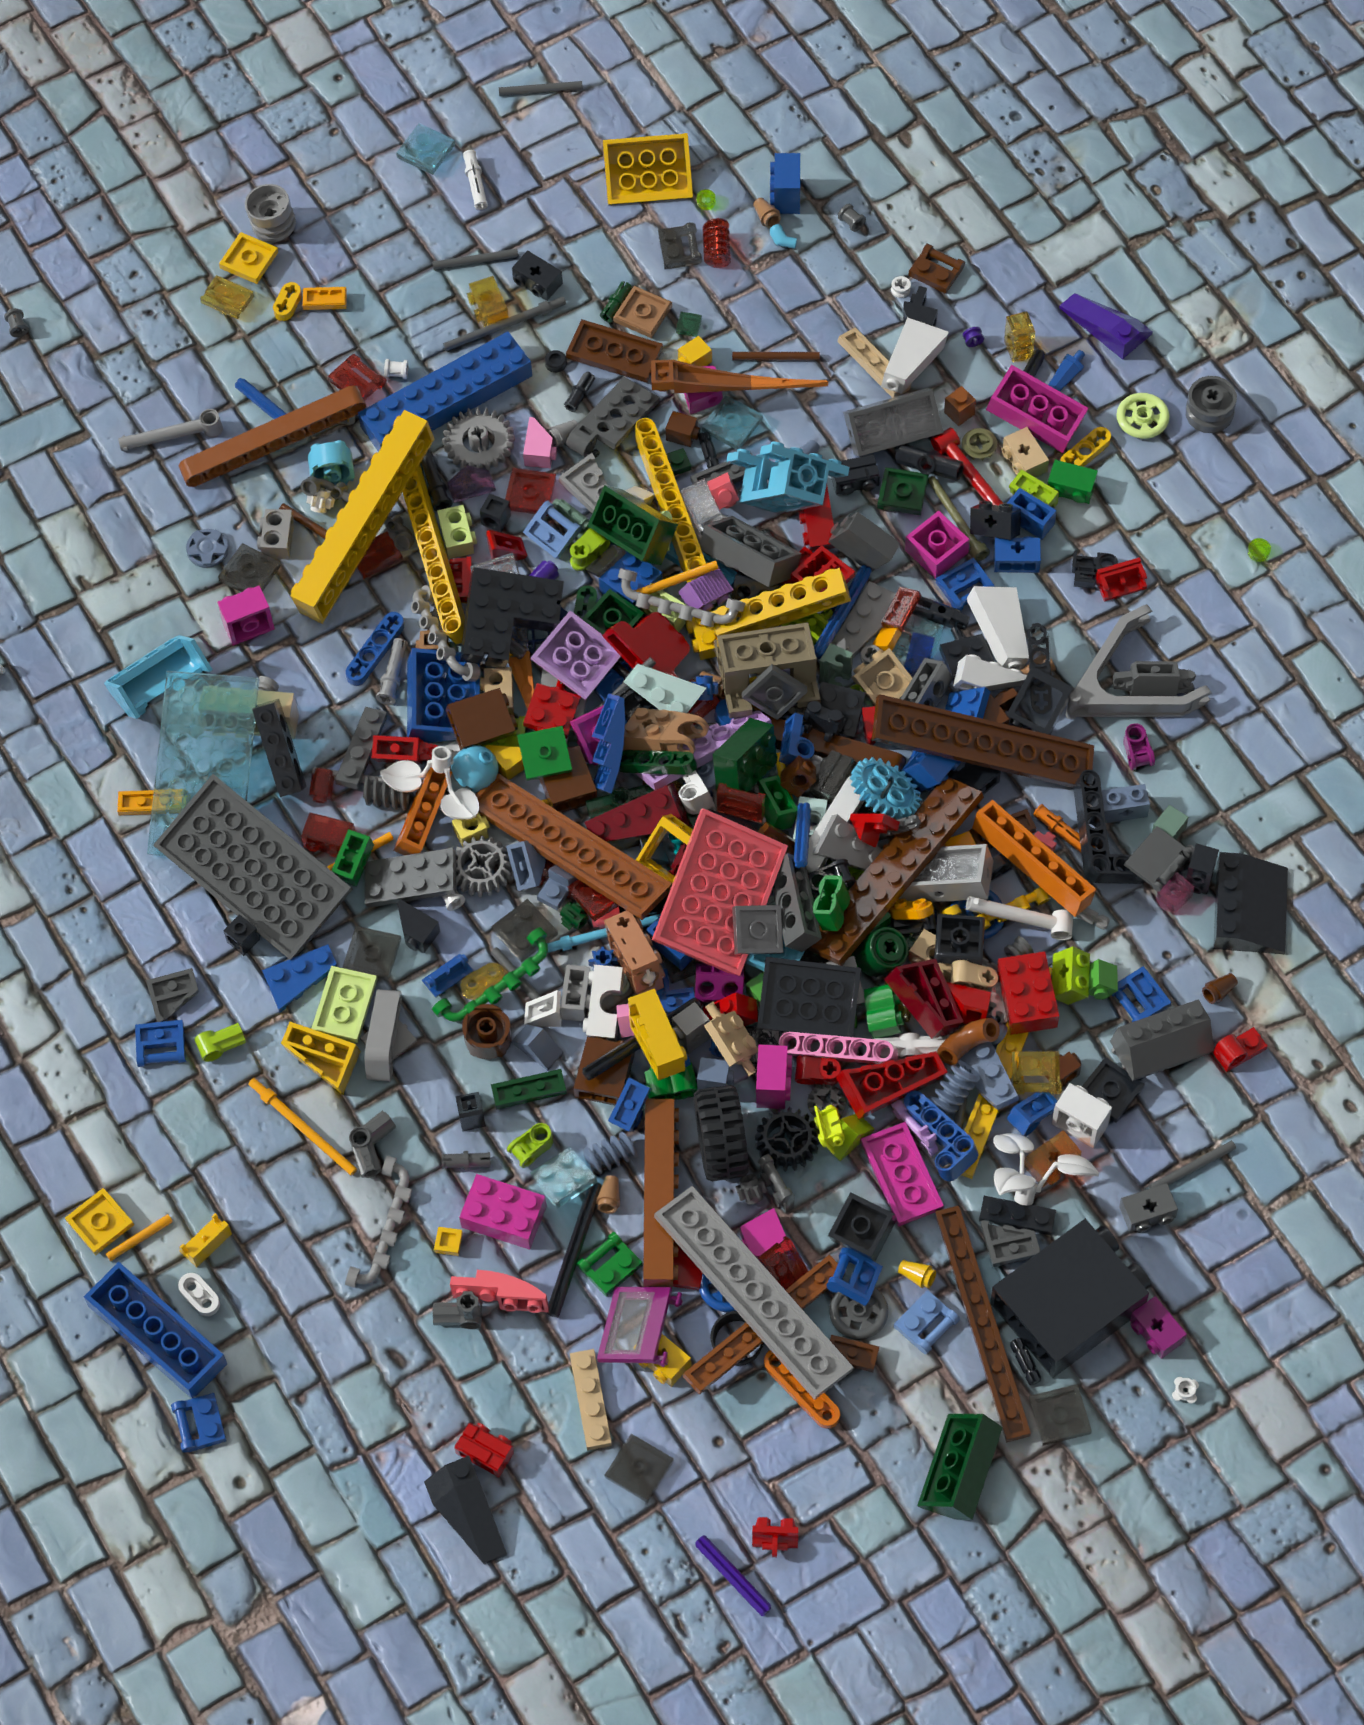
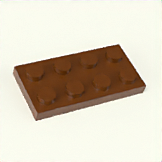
[566,319,663,383]

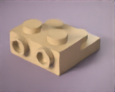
[851,648,912,705]

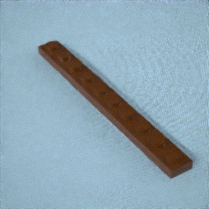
[935,1205,1031,1443]

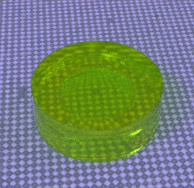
[1247,538,1271,562]

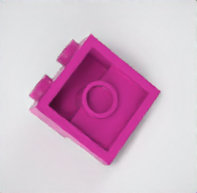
[570,705,604,765]

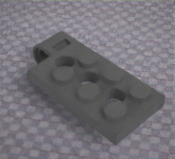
[566,377,660,457]

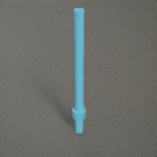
[547,914,661,953]

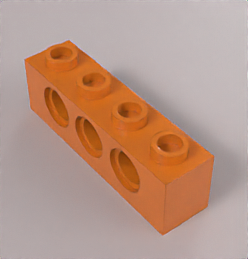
[393,767,452,855]

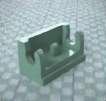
[819,643,853,686]

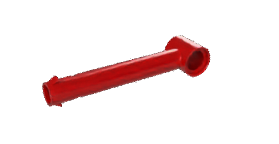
[931,427,1004,505]

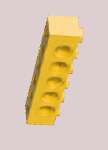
[712,568,851,636]

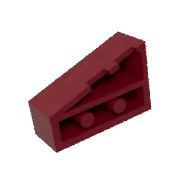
[884,958,964,1039]

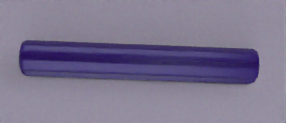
[695,1535,771,1616]

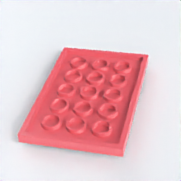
[652,808,788,976]

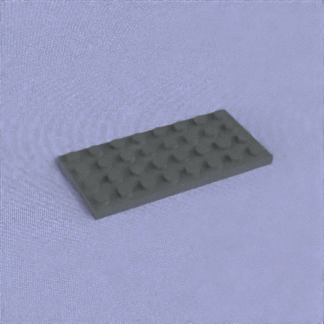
[153,774,353,960]

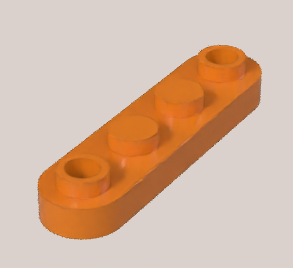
[764,1350,840,1429]

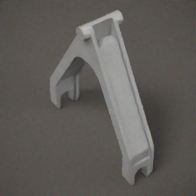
[1066,604,1212,720]

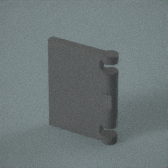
[1124,826,1192,892]

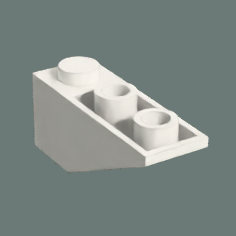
[953,655,1027,691]

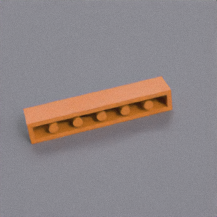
[972,799,1096,917]

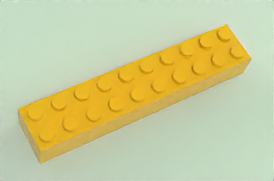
[291,410,435,624]

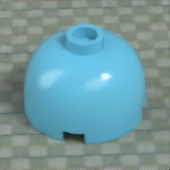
[451,745,498,792]

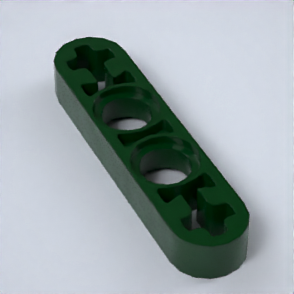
[619,750,698,775]

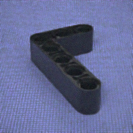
[1073,769,1146,884]

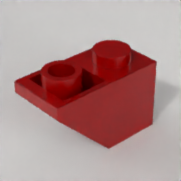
[946,982,991,1024]
[703,992,758,1027]

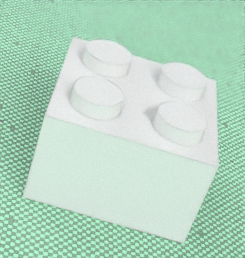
[1052,1083,1112,1148]

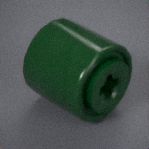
[854,927,908,977]

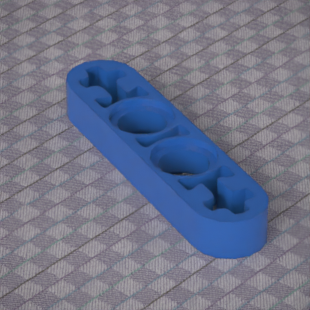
[346,612,404,686]

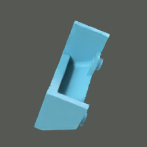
[104,635,213,719]

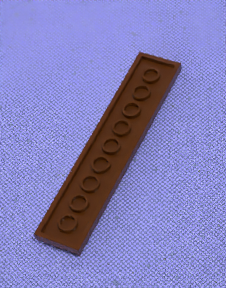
[872,694,1094,788]
[807,777,984,966]

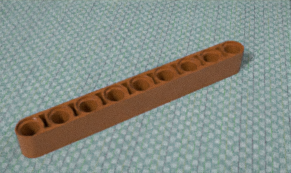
[178,386,366,487]

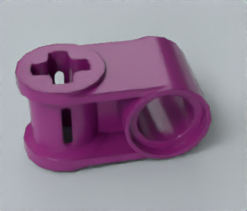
[1123,723,1155,770]

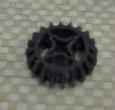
[755,1107,820,1172]

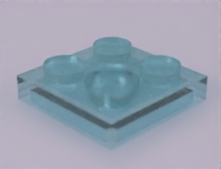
[396,123,455,175]
[702,395,763,450]
[530,1147,597,1208]

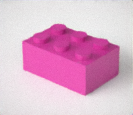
[459,1174,547,1250]

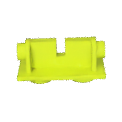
[814,1105,845,1155]

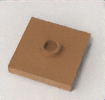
[613,286,672,338]

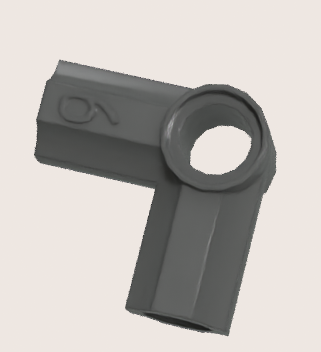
[433,1291,482,1329]

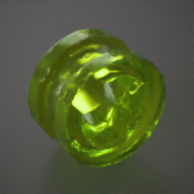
[696,189,716,210]

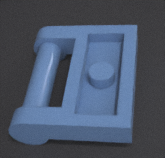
[523,501,582,559]
[894,1290,960,1354]

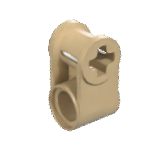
[951,960,998,991]

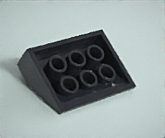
[1213,852,1288,955]

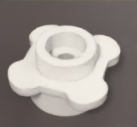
[1172,1377,1199,1404]

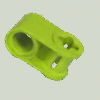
[570,528,610,571]
[507,1123,553,1168]

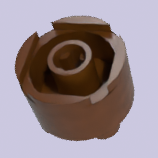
[462,1004,512,1059]

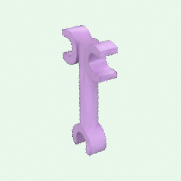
[891,1099,939,1157]

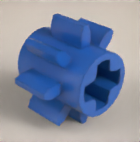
[692,675,718,700]
[588,946,618,971]

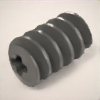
[363,776,413,811]

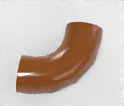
[937,1018,1000,1065]

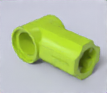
[195,1023,246,1062]

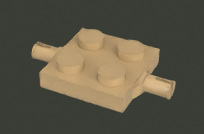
[704,1002,758,1077]

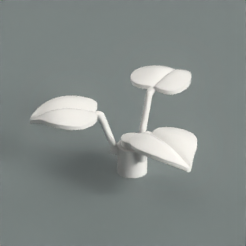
[380,740,479,819]
[993,1133,1099,1206]

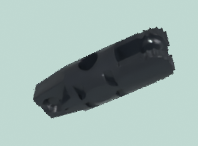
[910,595,970,630]

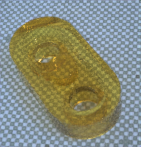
[460,963,505,1000]

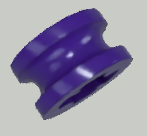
[963,327,984,347]

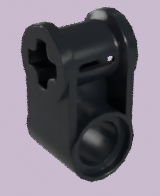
[808,859,856,896]

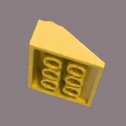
[603,133,693,205]

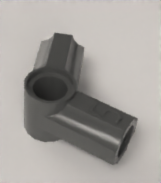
[349,1110,396,1178]

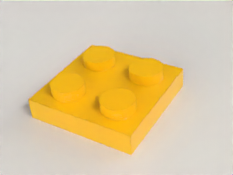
[219,232,279,284]
[65,1188,134,1256]

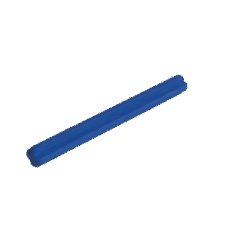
[814,565,872,659]

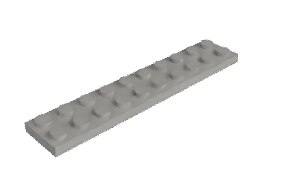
[654,1186,853,1400]

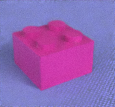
[905,511,970,579]
[217,585,275,646]
[756,1045,792,1109]

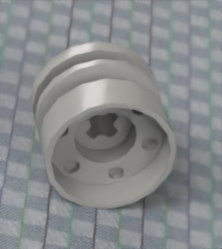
[245,184,296,242]

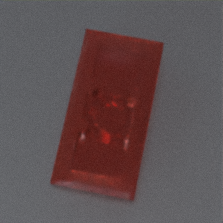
[881,587,922,632]

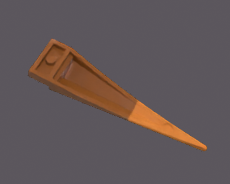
[651,360,828,394]

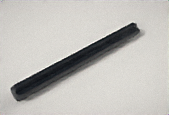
[582,998,702,1080]
[547,1181,602,1317]

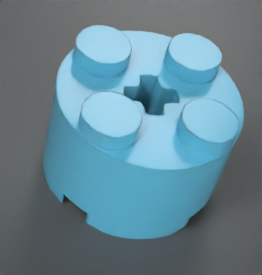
[308,440,355,485]

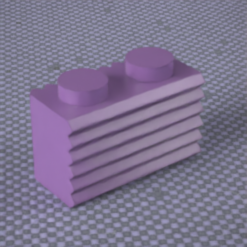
[679,567,733,611]

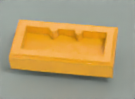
[302,287,347,310]

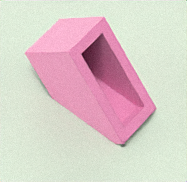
[523,417,557,469]

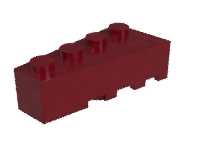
[584,783,692,841]

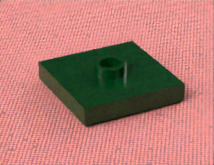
[877,467,929,516]

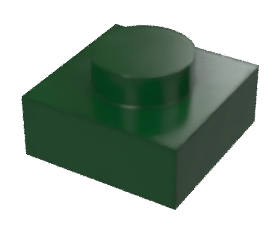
[666,448,692,476]

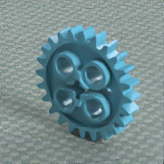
[850,757,922,820]

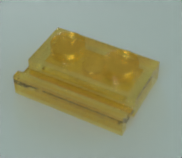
[200,275,254,319]

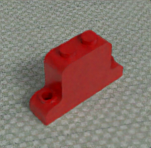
[602,612,690,678]

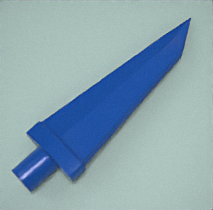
[1048,350,1085,391]

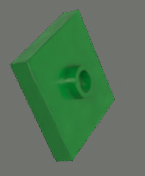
[517,726,572,781]

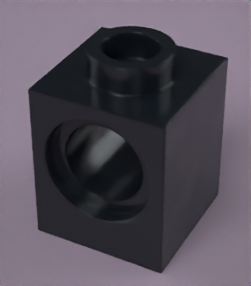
[480,493,511,533]
[223,914,260,956]

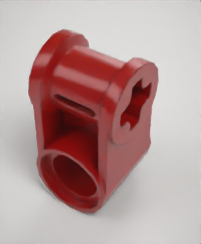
[795,1055,841,1085]

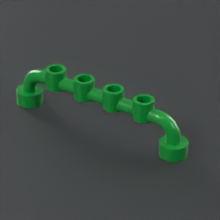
[432,927,548,1022]

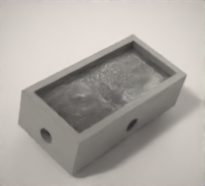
[898,844,994,902]

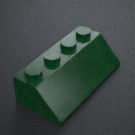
[917,1414,1003,1520]

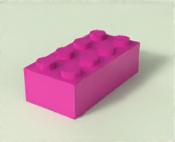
[986,365,1089,453]

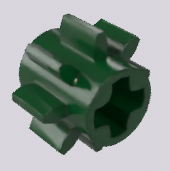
[560,901,589,931]

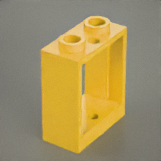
[636,814,693,884]

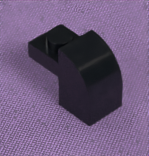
[903,286,938,327]

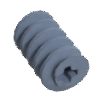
[929,1060,980,1114]
[583,1132,638,1177]

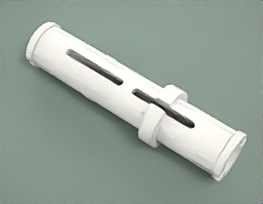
[463,150,488,210]

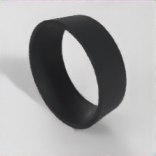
[710,1311,764,1366]

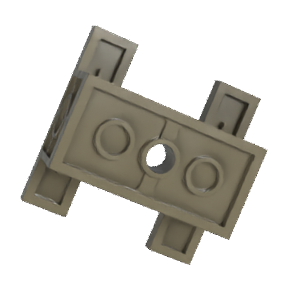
[714,623,821,718]

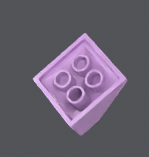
[531,611,621,700]

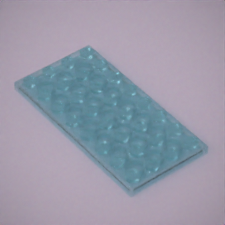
[147,671,260,856]

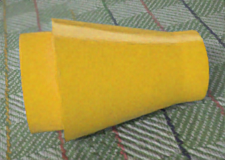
[898,1260,937,1289]

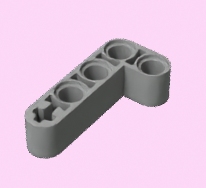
[365,989,402,1082]

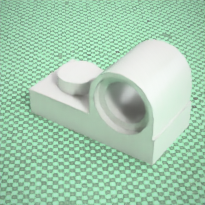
[679,770,715,815]

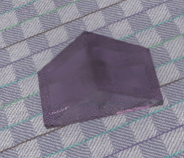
[447,465,496,503]

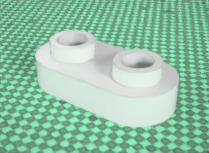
[178,1273,220,1316]

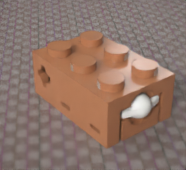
[604,910,665,995]

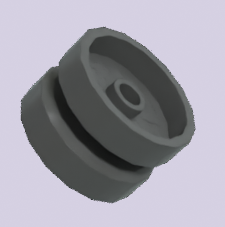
[1186,376,1237,433]

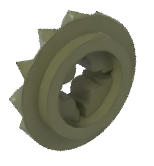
[962,428,997,461]

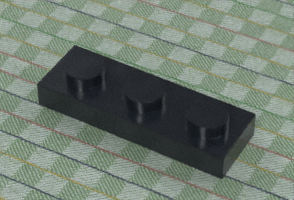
[979,1195,1056,1236]

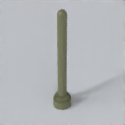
[928,476,990,562]

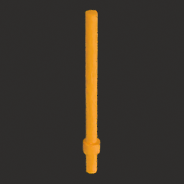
[248,1078,357,1176]

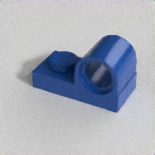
[779,713,815,765]
[608,1078,652,1132]
[1007,1088,1058,1137]

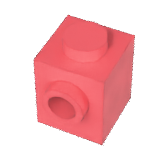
[708,472,740,510]

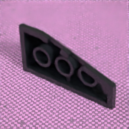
[424,1456,507,1564]

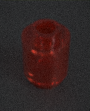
[309,768,335,803]

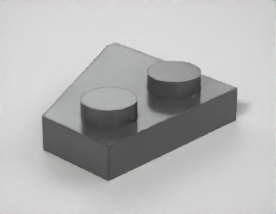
[981,1220,1040,1268]

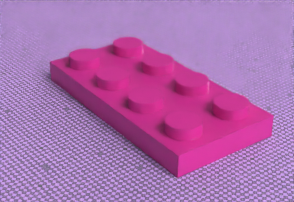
[860,1122,944,1227]

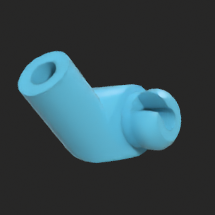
[770,224,797,249]

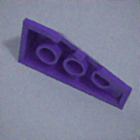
[1059,293,1153,360]

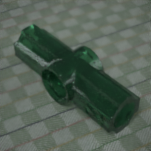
[585,784,654,819]

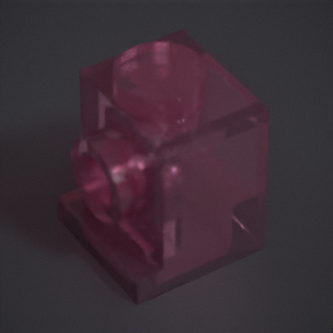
[1156,872,1194,915]

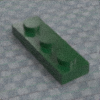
[491,1069,567,1110]

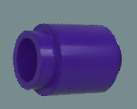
[529,561,559,580]

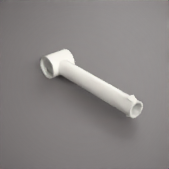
[966,896,1073,940]

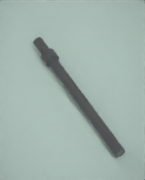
[443,296,566,351]

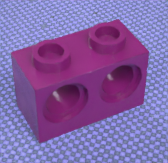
[695,963,744,1002]

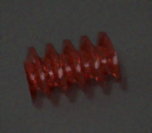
[703,218,731,268]

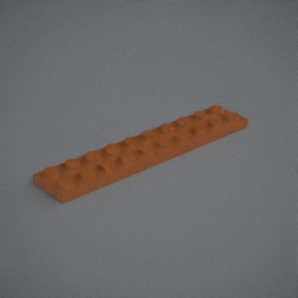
[476,773,672,920]

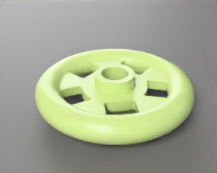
[1117,393,1170,439]

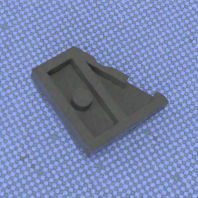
[146,968,199,1022]

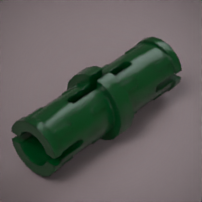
[600,281,633,323]

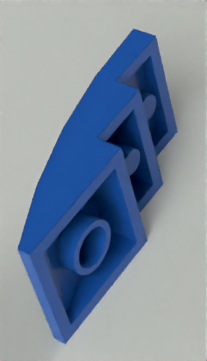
[592,693,625,794]

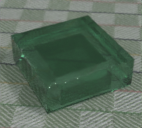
[676,311,702,337]

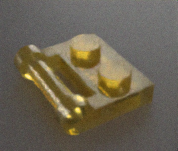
[1012,1051,1062,1095]

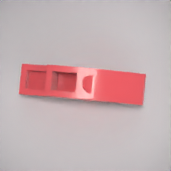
[450,1269,549,1313]

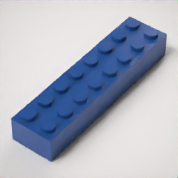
[358,331,533,452]

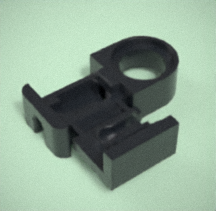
[1072,550,1118,589]

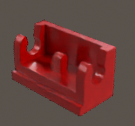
[449,556,473,603]
[1096,557,1147,602]

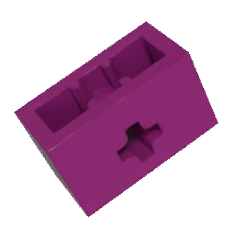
[1130,1296,1187,1359]

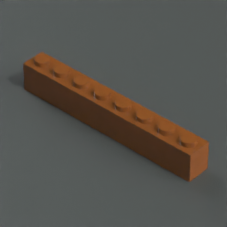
[643,1099,679,1289]

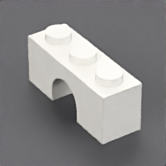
[583,965,625,1042]

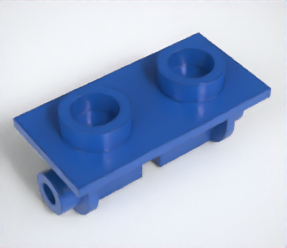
[422,954,474,998]

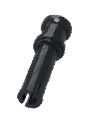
[421,450,453,512]

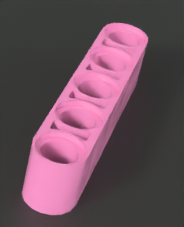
[779,1032,898,1064]

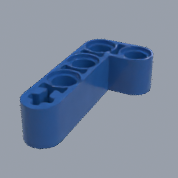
[904,1091,978,1181]

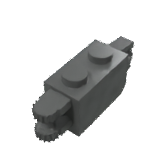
[1113,661,1196,696]

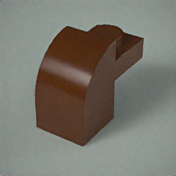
[983,688,1018,725]

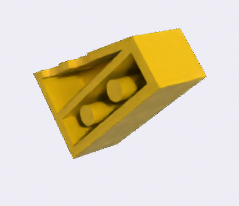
[628,988,687,1080]
[281,1022,361,1095]

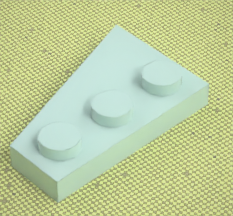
[623,663,706,713]

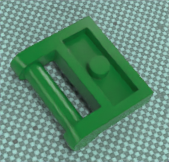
[576,1232,643,1296]

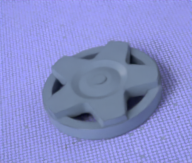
[186,529,228,568]

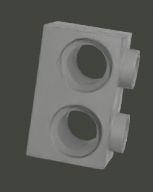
[257,509,294,560]

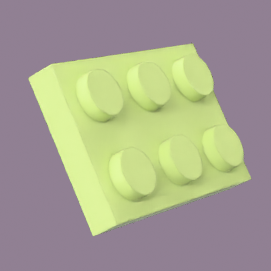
[311,966,378,1043]

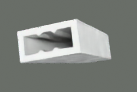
[881,318,948,394]
[967,586,1029,670]

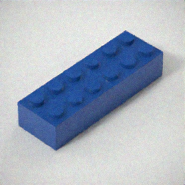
[84,1262,227,1399]

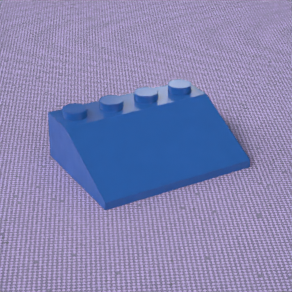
[407,648,480,743]

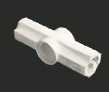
[874,1032,946,1059]

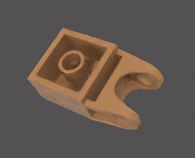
[623,708,709,754]

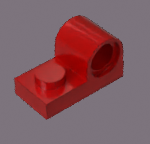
[1213,1027,1267,1072]

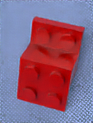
[782,545,855,599]

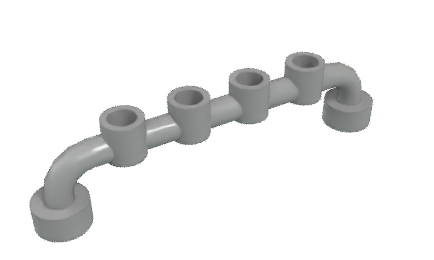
[618,568,745,627]
[411,585,480,682]
[345,1155,412,1288]

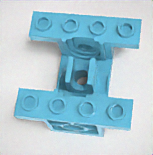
[726,442,849,514]

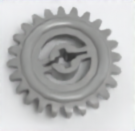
[442,407,515,472]

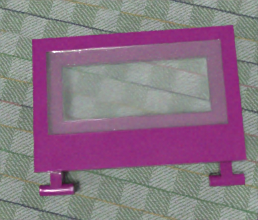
[597,1287,683,1367]

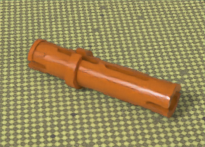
[1033,804,1096,853]

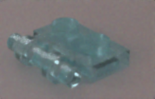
[894,615,944,665]

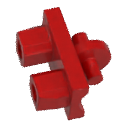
[752,1517,798,1558]

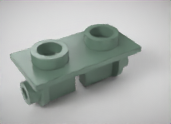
[551,498,590,538]

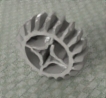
[456,836,512,898]

